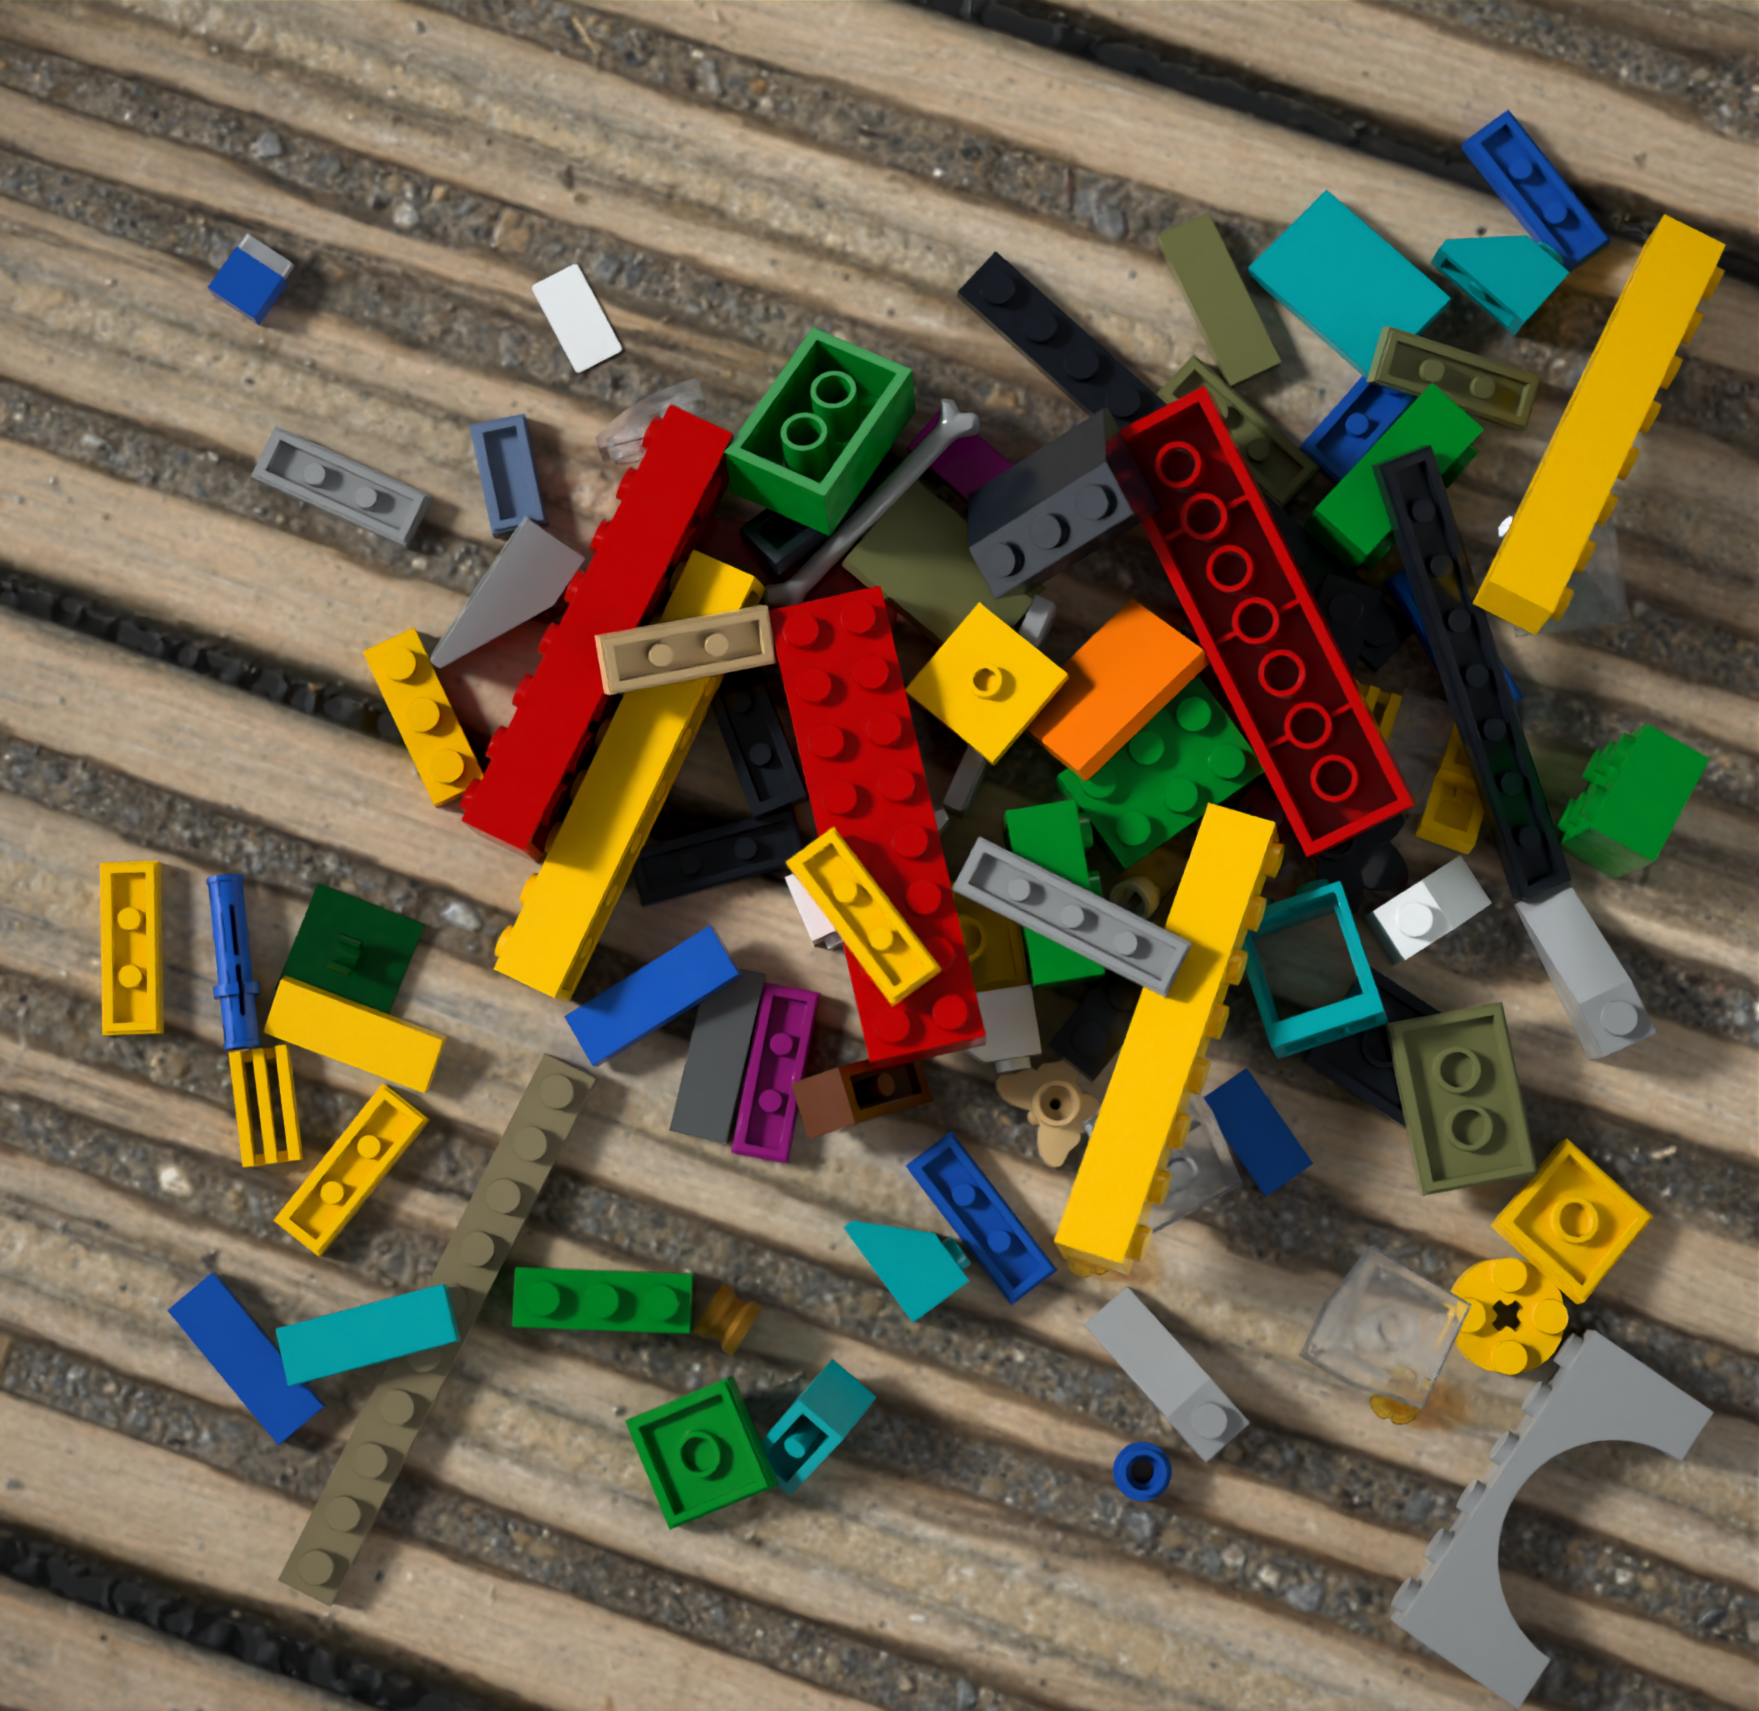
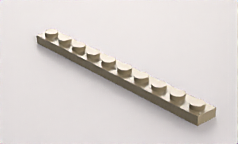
[278,1053,598,1607]

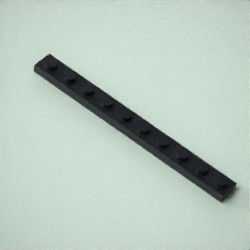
[957,251,1416,673]

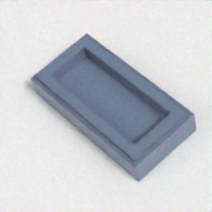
[470,413,550,538]

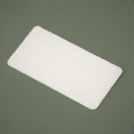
[532,264,622,373]

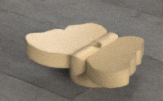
[995,1060,1100,1168]

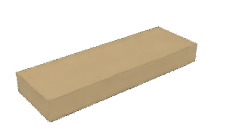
[595,605,777,695]

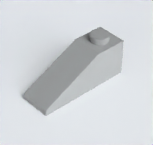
[429,516,586,668]
[1514,881,1657,1060]
[1084,1286,1250,1462]

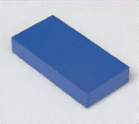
[1198,1068,1313,1197]

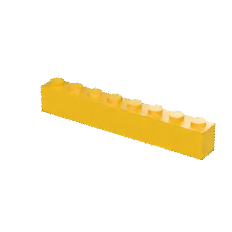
[1472,214,1726,635]
[493,549,765,1003]
[1054,803,1285,1275]

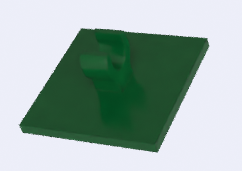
[275,883,425,1014]

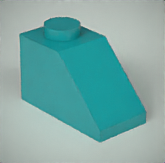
[1430,235,1570,336]
[843,1220,971,1323]
[761,1358,877,1496]

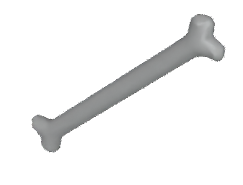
[763,399,980,608]

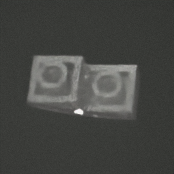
[596,377,707,465]
[1387,688,1455,822]

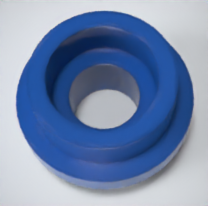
[1113,1441,1172,1501]

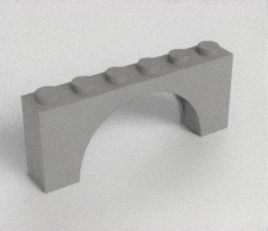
[1390,1329,1714,1709]

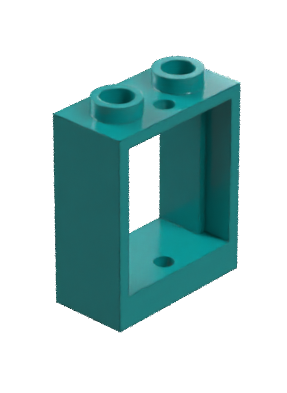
[1241,879,1389,1059]

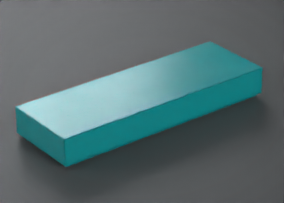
[275,1284,461,1386]

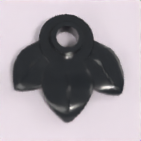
[1312,814,1409,915]

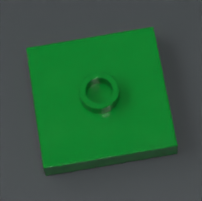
[625,1375,778,1530]

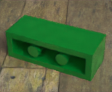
[512,1266,696,1334]

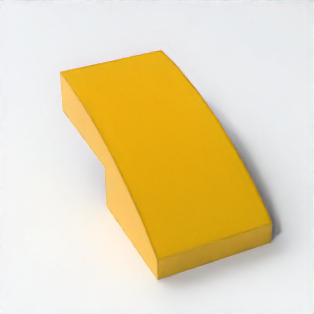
[1414,720,1484,855]

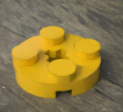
[1448,1257,1568,1375]

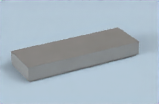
[251,426,432,550]

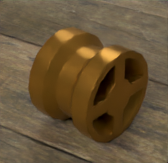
[693,1282,763,1356]

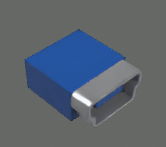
[207,234,294,325]

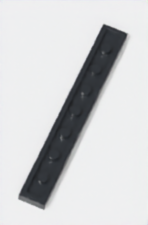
[1371,445,1571,901]

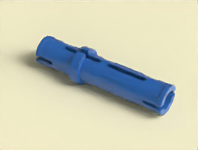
[206,874,261,1051]

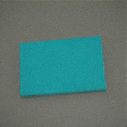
[1248,189,1451,379]

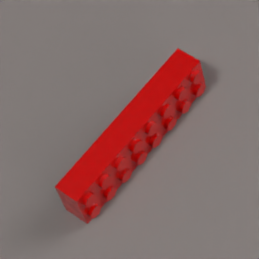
[1120,386,1418,857]
[460,404,734,865]
[769,585,986,1071]

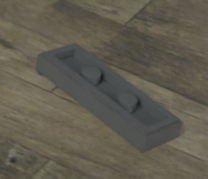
[669,968,766,1144]

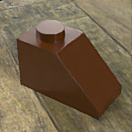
[791,1059,933,1139]

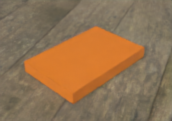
[1024,598,1210,782]

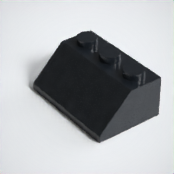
[968,408,1161,599]

